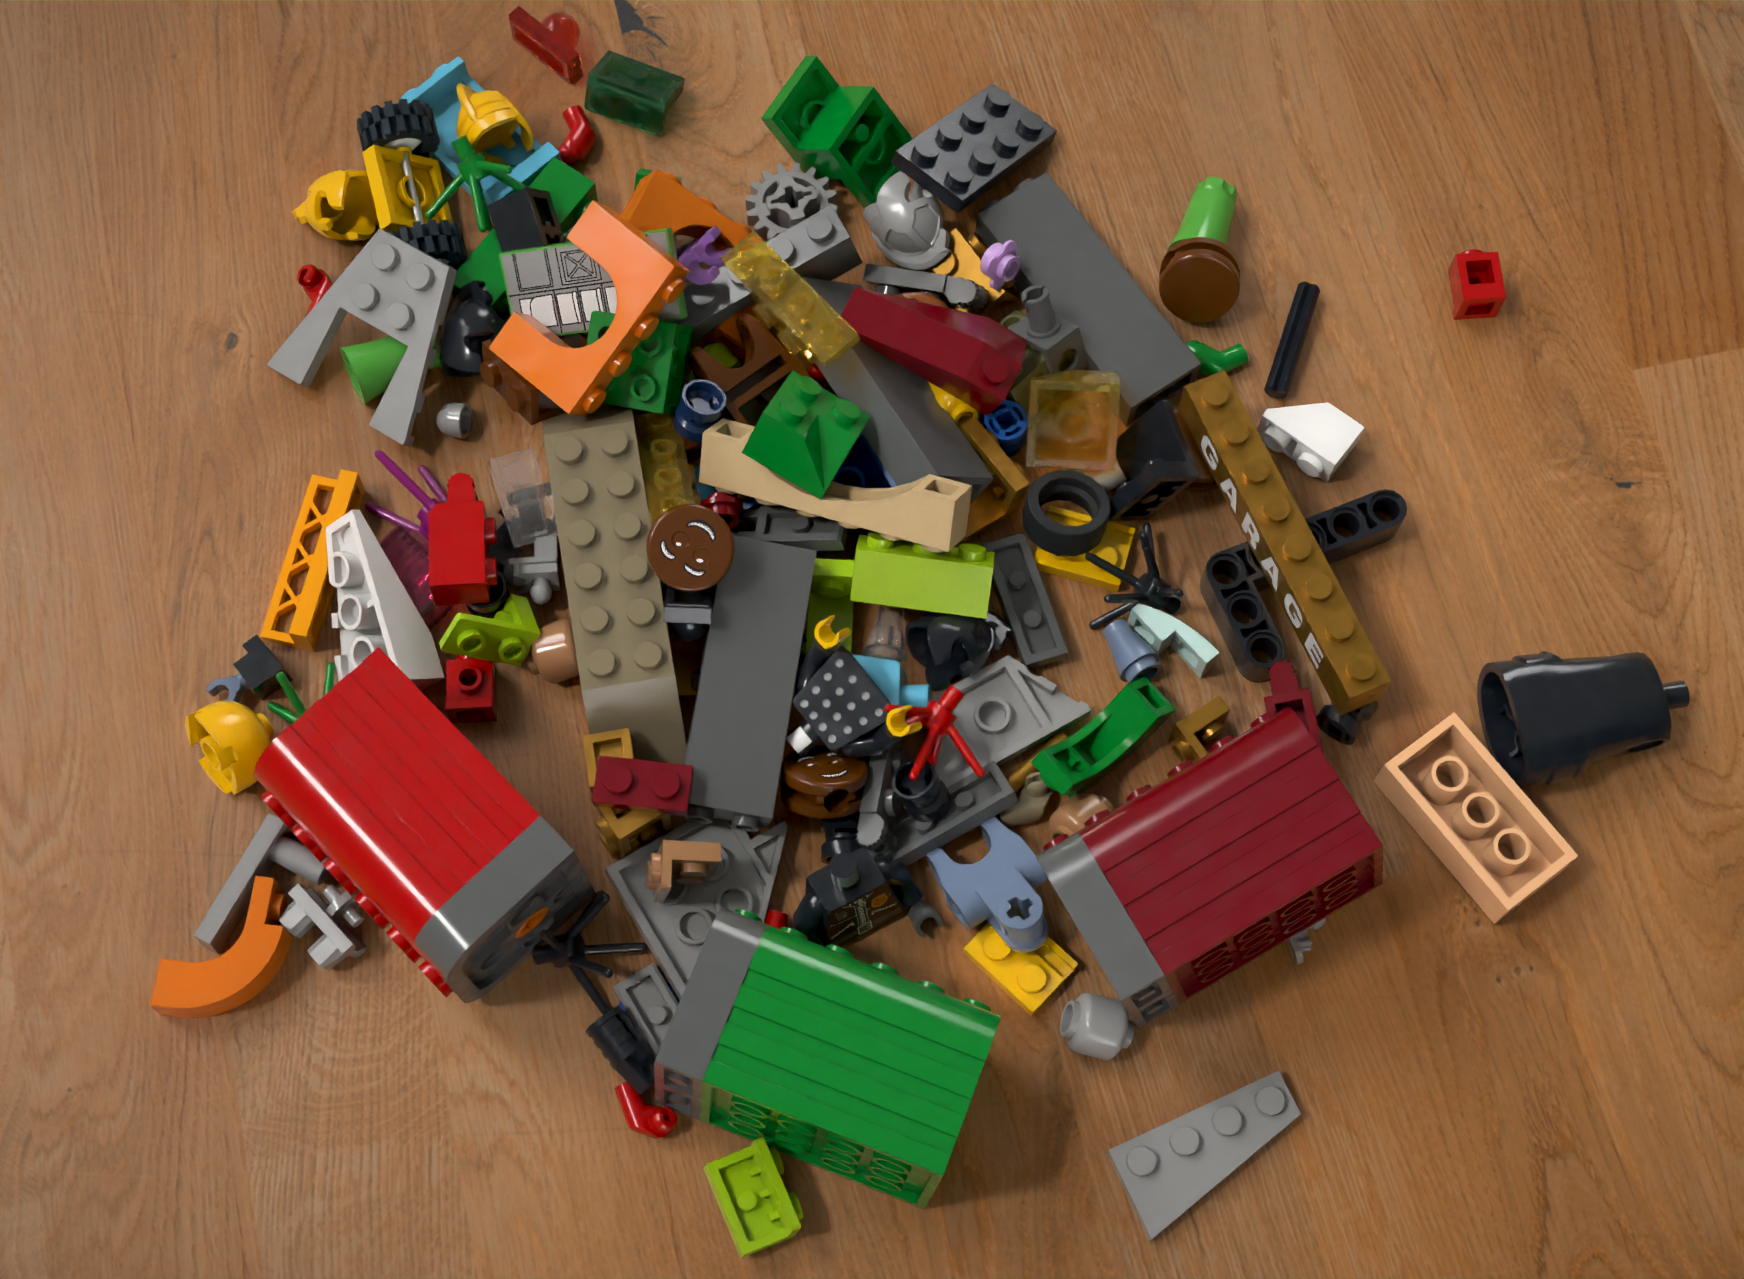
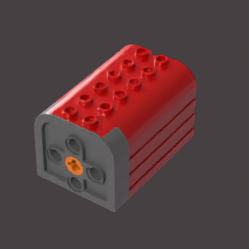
[254,647,596,1003]

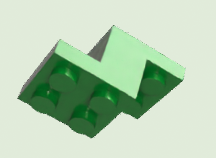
[760,56,913,208]

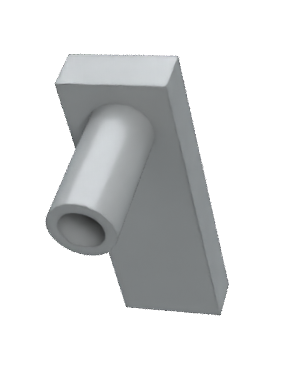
[193,813,330,954]

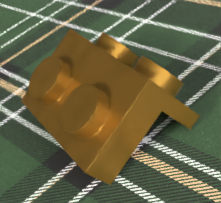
[925,228,1019,317]

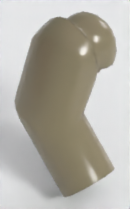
[995,772,1053,829]

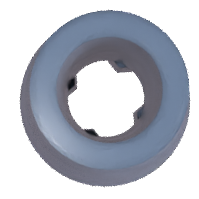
[1102,619,1162,683]

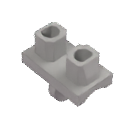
[279,883,367,970]

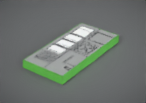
[499,227,688,336]

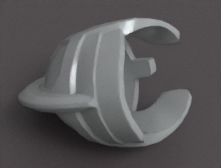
[862,171,952,270]

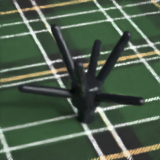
[1085,523,1184,629]
[532,890,647,1015]

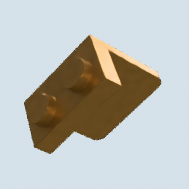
[954,417,1030,547]

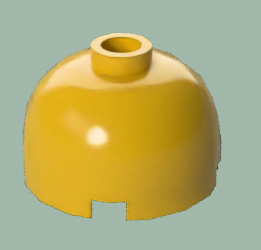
[185,700,274,795]

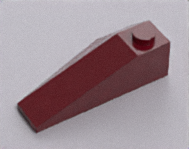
[834,287,1027,416]

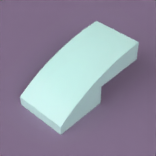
[1127,603,1220,678]

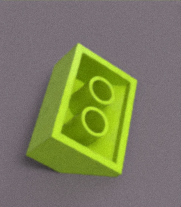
[850,532,995,619]

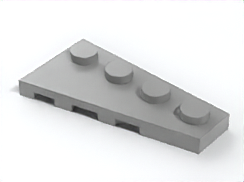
[1106,1071,1301,1242]

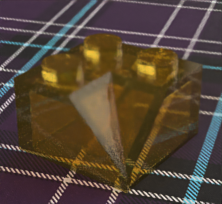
[1024,370,1121,471]

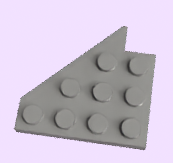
[605,818,788,1000]

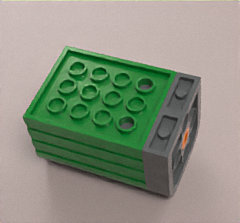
[654,907,1001,1209]

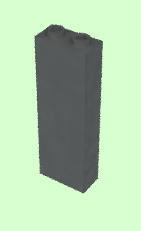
[975,172,1201,426]
[779,277,994,505]
[684,535,817,832]

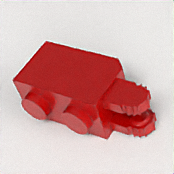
[428,471,498,606]

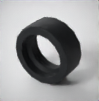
[1022,470,1111,556]

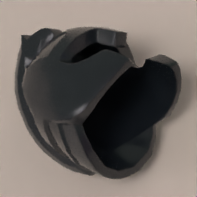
[439,281,505,378]
[905,610,1012,692]

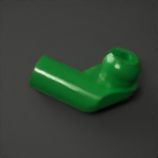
[1186,340,1248,377]

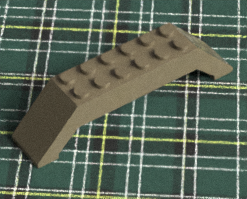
[542,403,687,764]

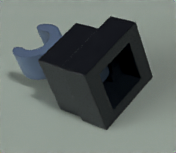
[206,634,293,703]

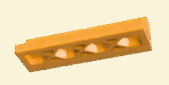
[260,469,365,652]

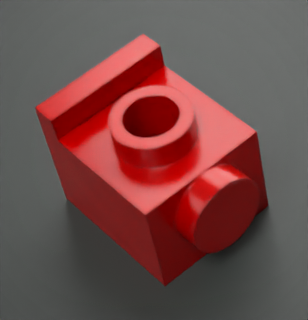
[1448,249,1506,320]
[445,655,497,723]

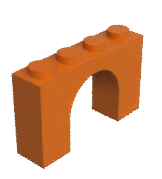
[621,168,785,360]
[489,200,690,416]

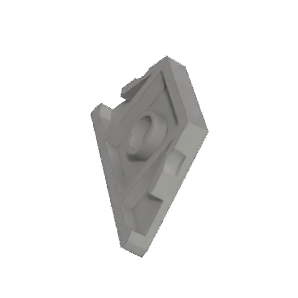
[932,655,1091,787]

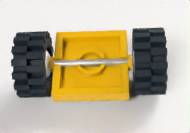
[356,99,468,270]

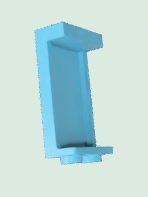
[401,56,561,215]

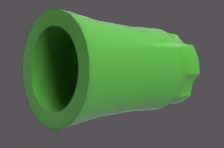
[1167,177,1237,252]
[340,336,441,405]

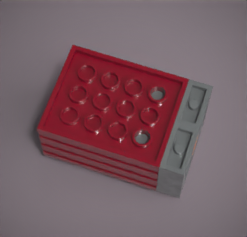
[1036,707,1383,1028]

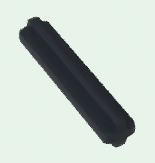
[1264,281,1320,399]

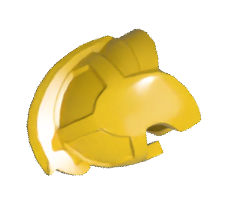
[456,83,534,164]
[292,170,379,241]

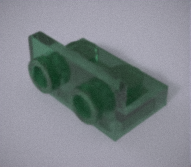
[584,50,685,136]

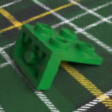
[586,311,693,414]

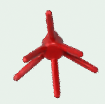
[884,684,985,781]

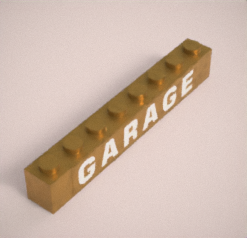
[1178,370,1391,716]

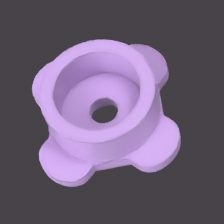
[980,240,1021,290]

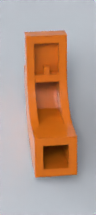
[150,876,293,1019]

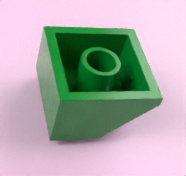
[741,370,871,499]

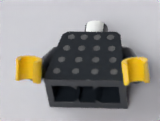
[786,615,922,758]

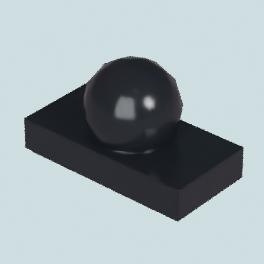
[664,585,714,642]

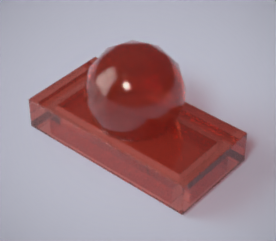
[509,6,583,86]

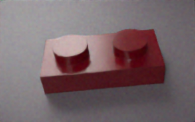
[592,755,695,816]

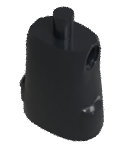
[1477,651,1690,789]

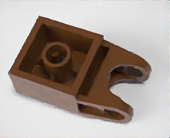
[687,313,811,427]

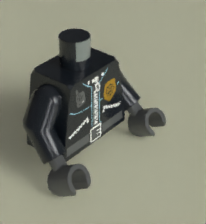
[793,848,943,947]

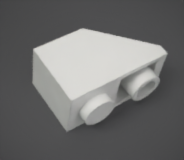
[1257,402,1365,483]

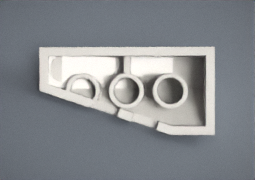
[326,510,445,692]

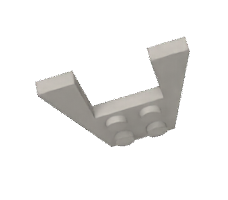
[267,229,457,447]

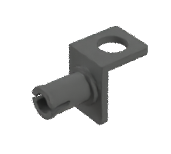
[1010,285,1088,387]

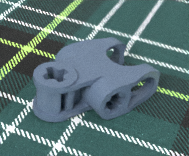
[926,817,1048,953]

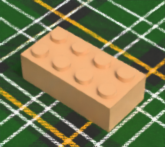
[1373,712,1578,924]

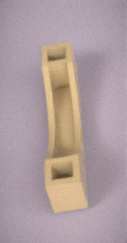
[699,418,972,552]

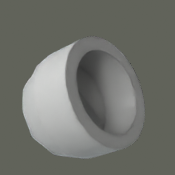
[436,402,473,439]

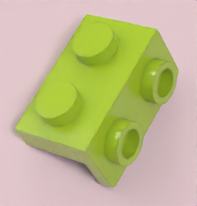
[703,1137,803,1259]

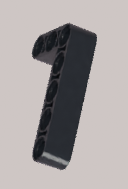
[1199,489,1407,683]

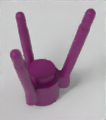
[365,450,447,545]

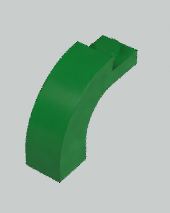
[1031,677,1177,798]

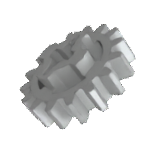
[745,163,838,241]

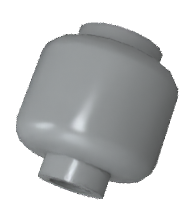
[1060,992,1134,1060]

